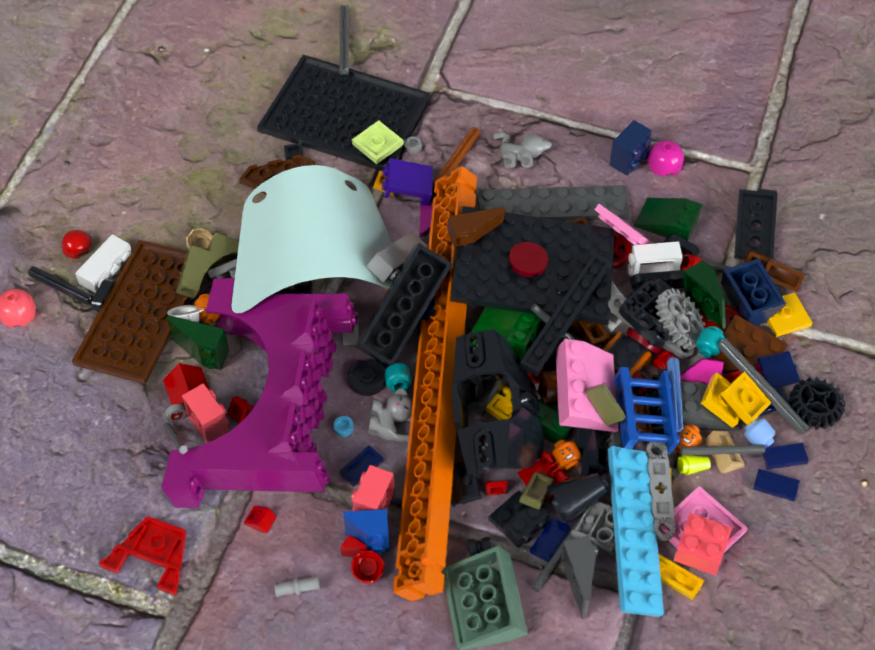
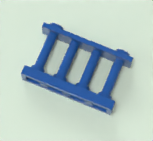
[614,367,680,453]

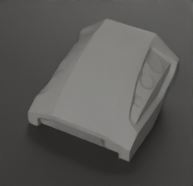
[571,501,616,556]

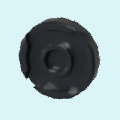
[348,359,386,396]

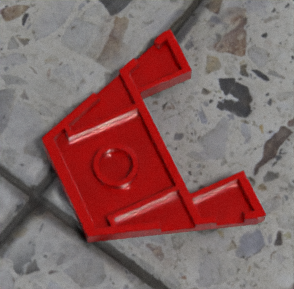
[99,516,187,596]

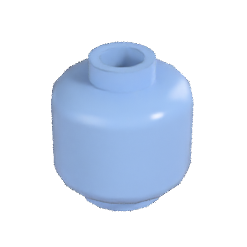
[744,418,775,448]

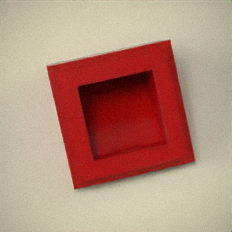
[485,480,508,496]
[244,506,276,533]
[340,535,367,557]

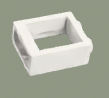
[627,242,683,277]

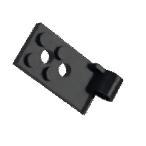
[734,189,777,260]

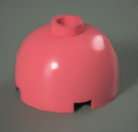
[0,288,36,328]

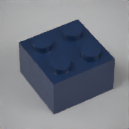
[609,120,652,176]

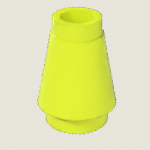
[677,455,710,475]

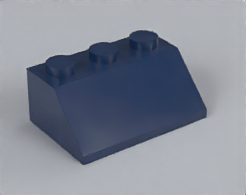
[720,259,786,325]

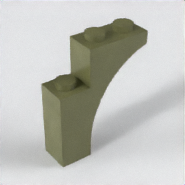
[176,232,239,299]

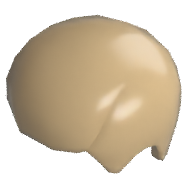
[186,228,213,251]

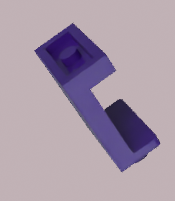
[382,158,433,206]

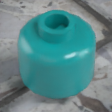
[696,326,725,357]
[385,363,412,392]

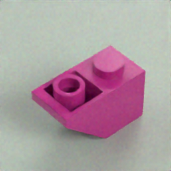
[680,357,724,385]

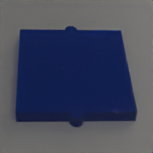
[757,351,800,388]

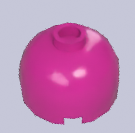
[647,140,684,177]

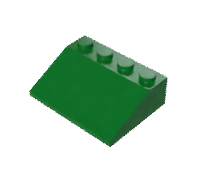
[472,307,542,359]

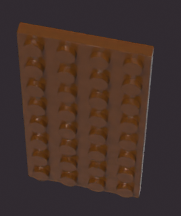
[72,240,190,385]

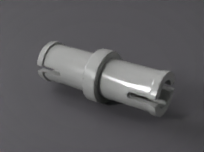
[274,576,320,597]

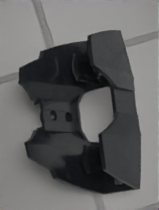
[451,329,545,478]

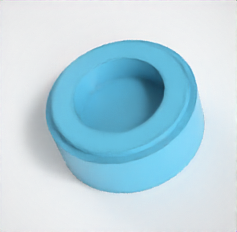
[333,416,354,437]

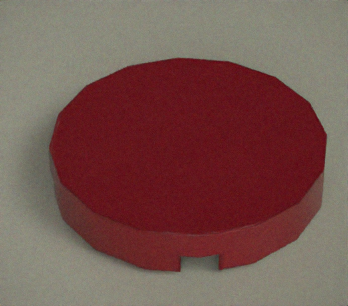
[508,242,548,277]
[625,327,662,355]

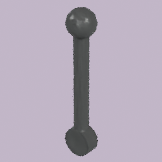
[651,447,680,478]

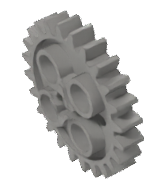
[655,288,706,350]

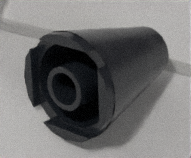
[547,472,610,524]

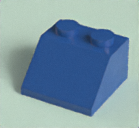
[343,509,390,554]

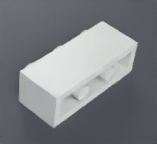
[75,234,132,294]

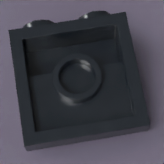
[488,490,549,548]

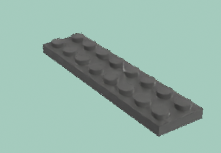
[479,185,630,221]

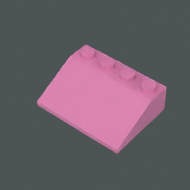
[555,339,619,432]

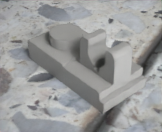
[206,259,237,281]

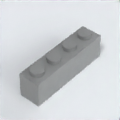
[366,232,429,283]

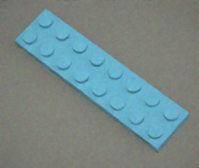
[608,446,664,617]

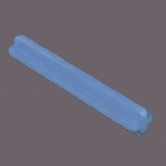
[667,357,683,432]

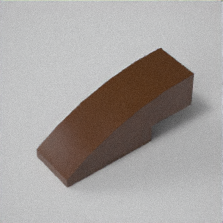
[742,248,805,292]

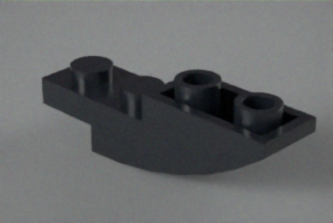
[575,427,607,477]

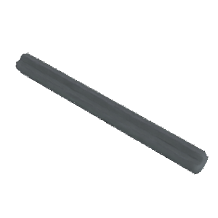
[339,5,349,75]
[718,338,809,434]

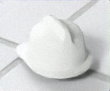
[167,305,205,323]

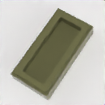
[585,383,626,426]
[520,472,554,510]

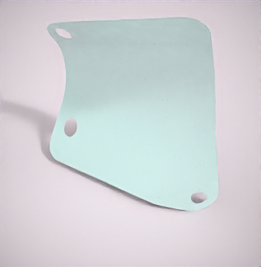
[231,165,395,313]

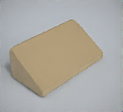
[705,431,745,473]

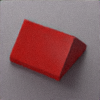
[163,363,209,409]

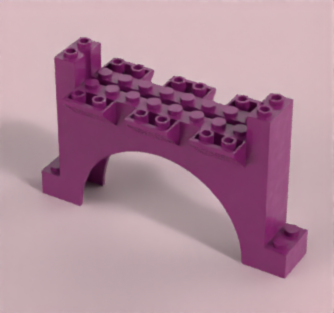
[161,278,358,508]

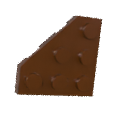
[239,155,315,195]
[710,315,788,374]

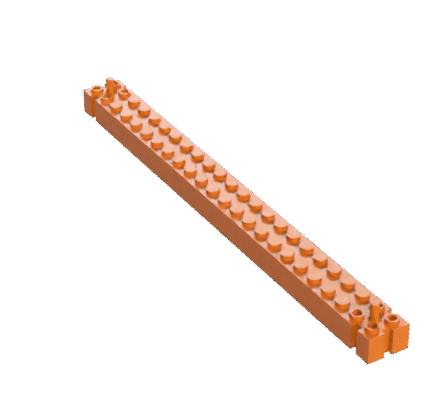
[393,166,477,602]

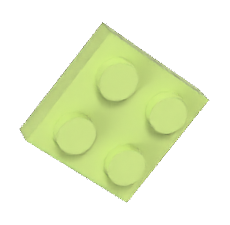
[352,121,404,164]

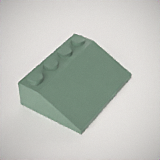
[442,546,528,650]

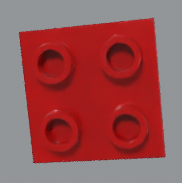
[517,451,571,503]

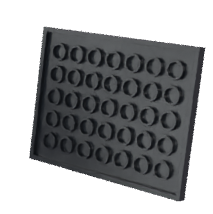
[257,54,430,171]
[450,206,614,325]

